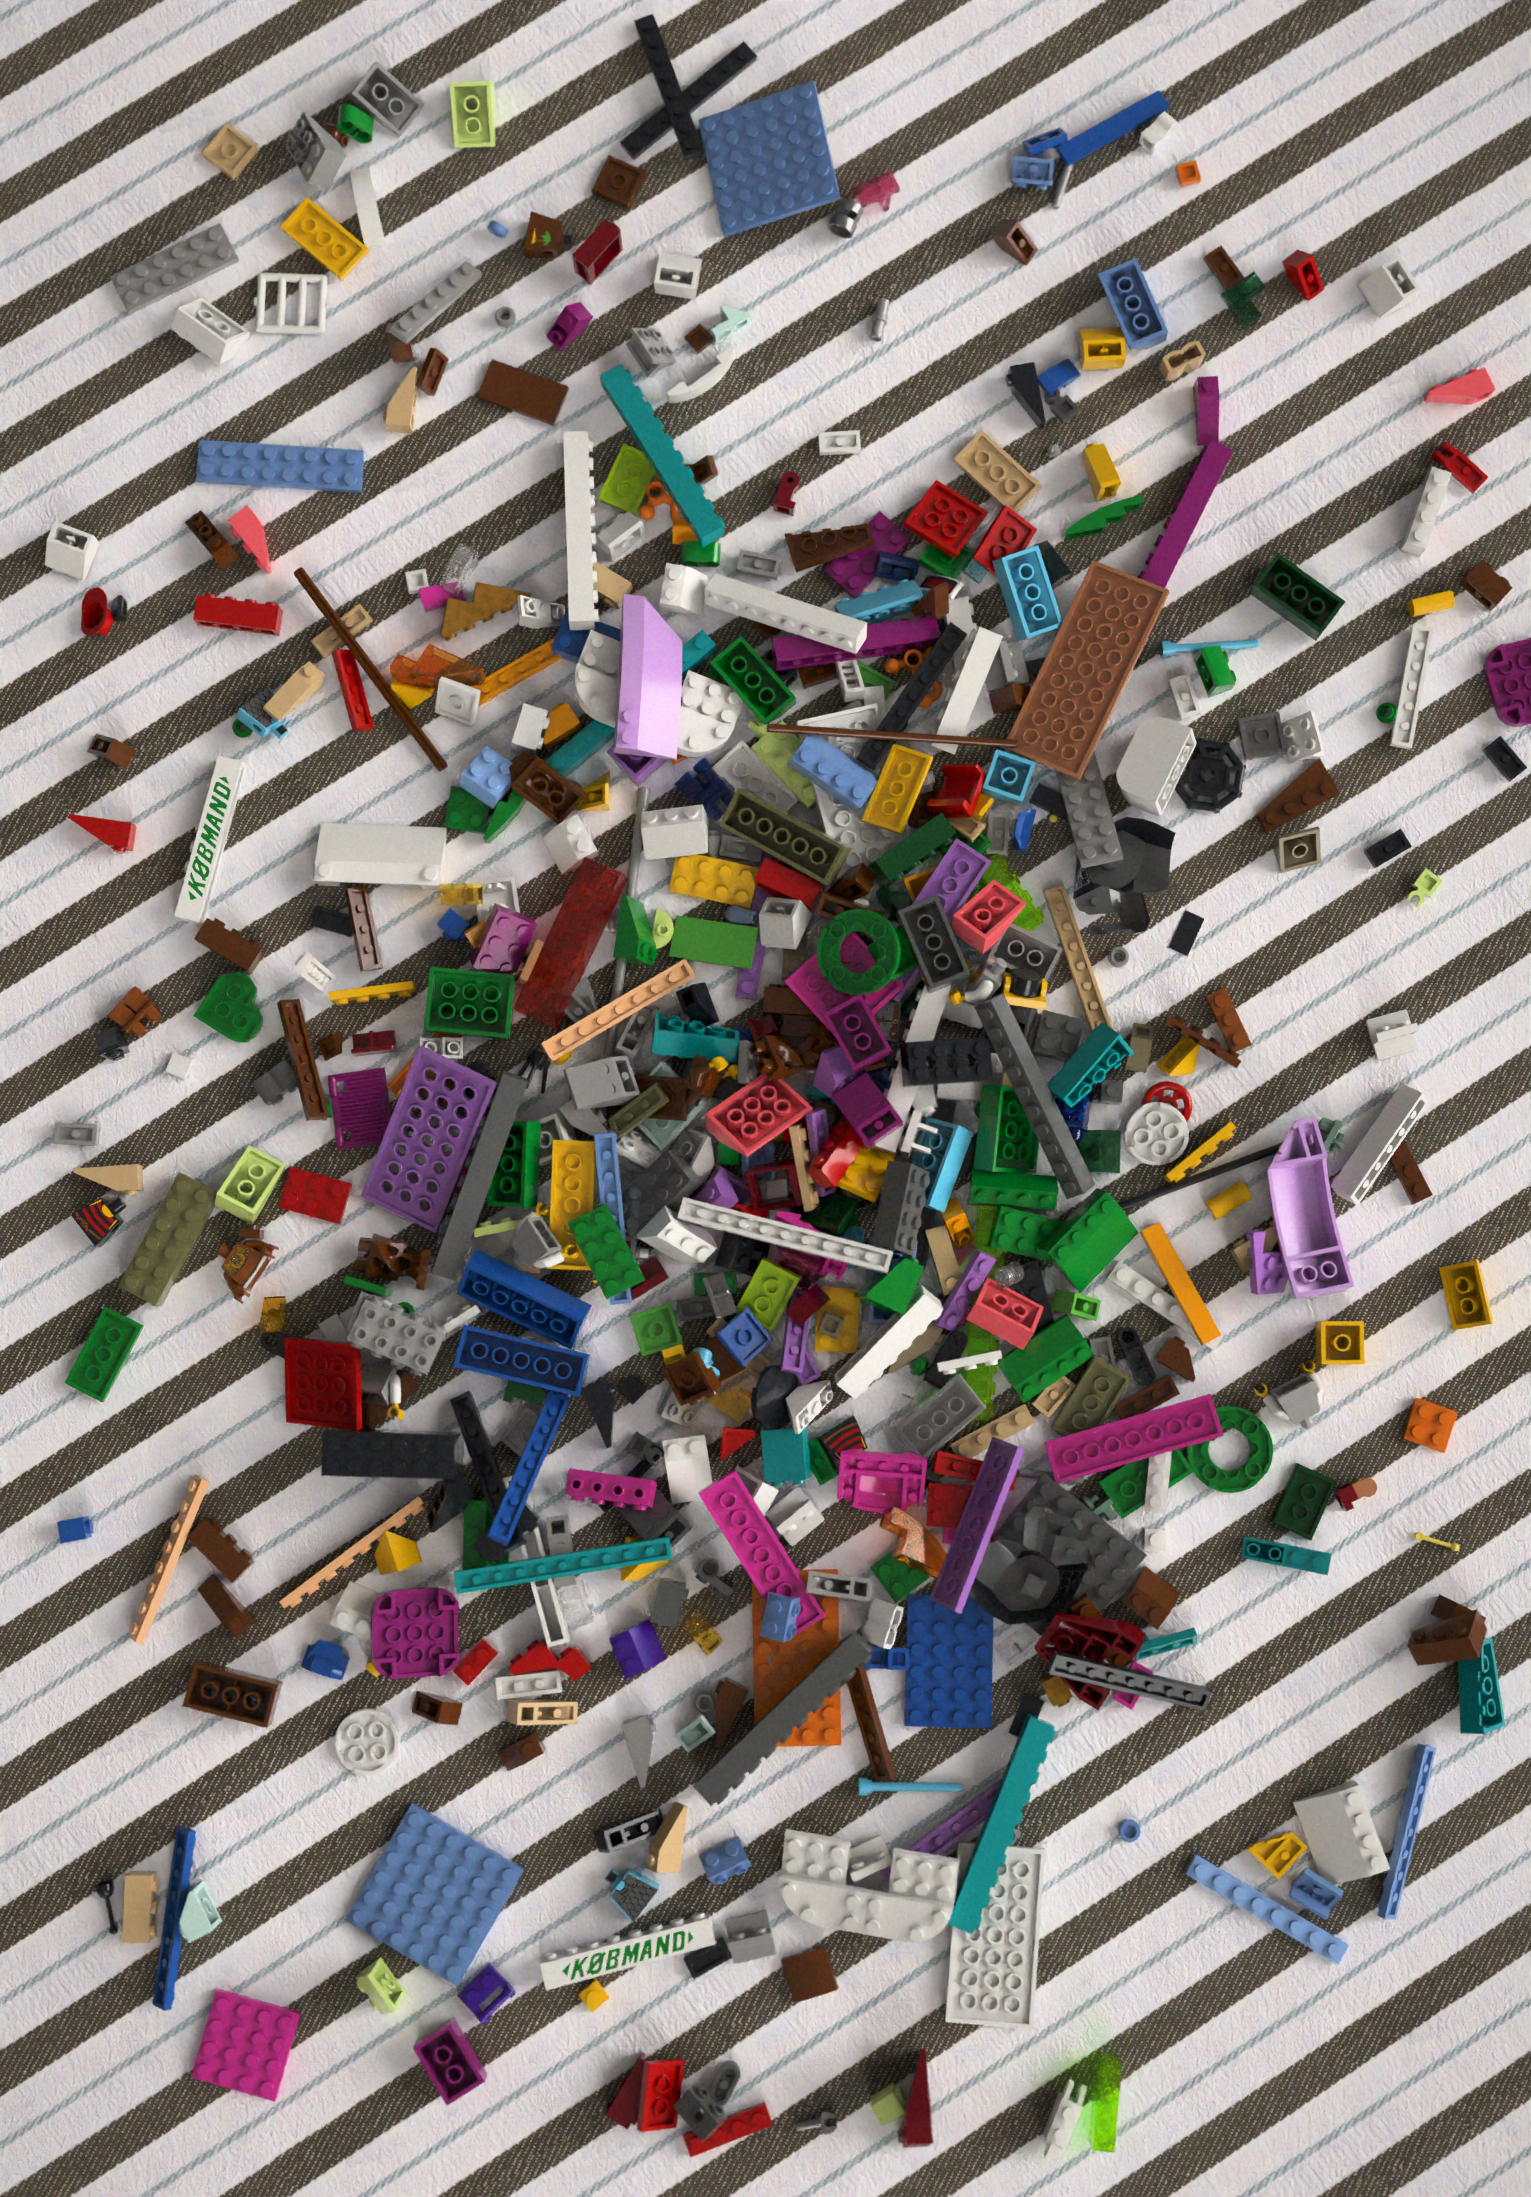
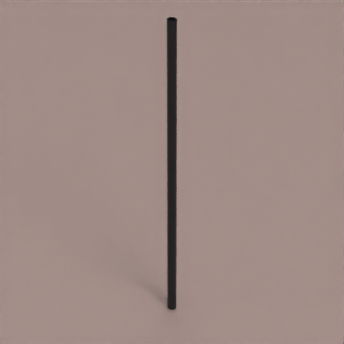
[1118,1142,1283,1211]

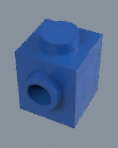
[437,908,471,943]

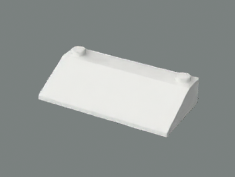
[314,823,447,890]

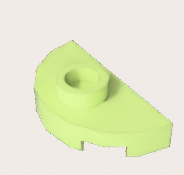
[652,908,674,950]

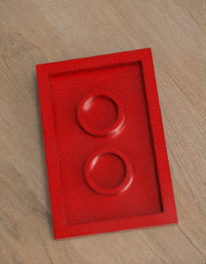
[971,505,1037,579]
[279,1167,353,1225]
[926,1483,974,1528]
[636,2058,684,2132]

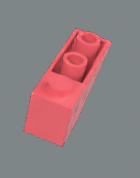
[1424,367,1495,405]
[228,505,272,574]

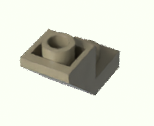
[1125,1023,1154,1073]

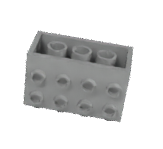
[347,1295,447,1376]

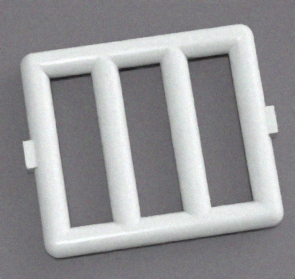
[254,273,329,334]

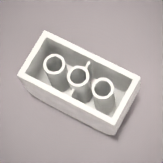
[1116,717,1197,817]

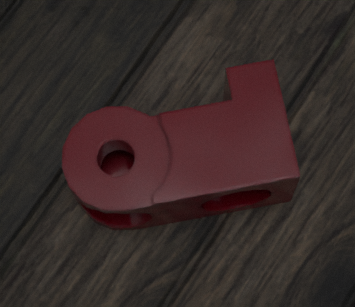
[773,471,800,516]

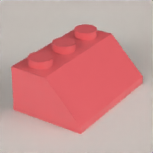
[966,1277,1044,1350]

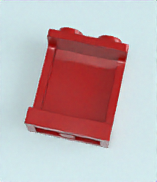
[927,763,986,818]

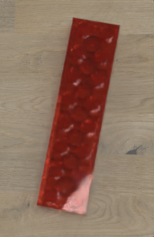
[513,857,628,1030]

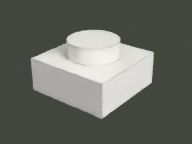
[1143,1528,1167,1551]

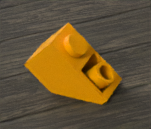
[939,1197,976,1249]

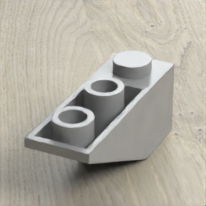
[559,1098,619,1144]
[546,1515,576,1587]

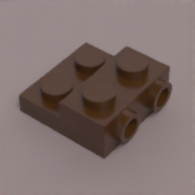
[661,1350,722,1406]

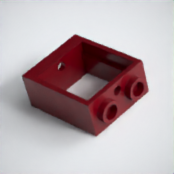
[572,219,623,285]
[744,1159,803,1213]

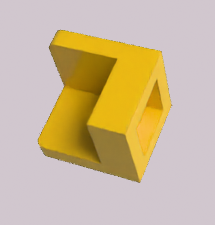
[661,1344,686,1364]

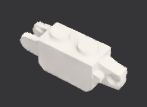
[1043,2079,1087,2161]

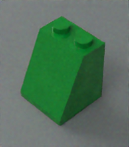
[854,1256,924,1315]

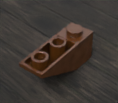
[185,510,239,571]

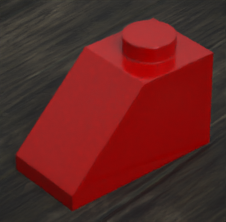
[1282,250,1324,301]

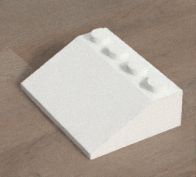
[1293,1780,1390,1885]

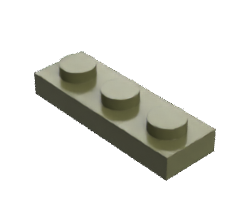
[608,1083,670,1138]

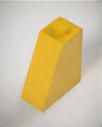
[1082,443,1121,502]

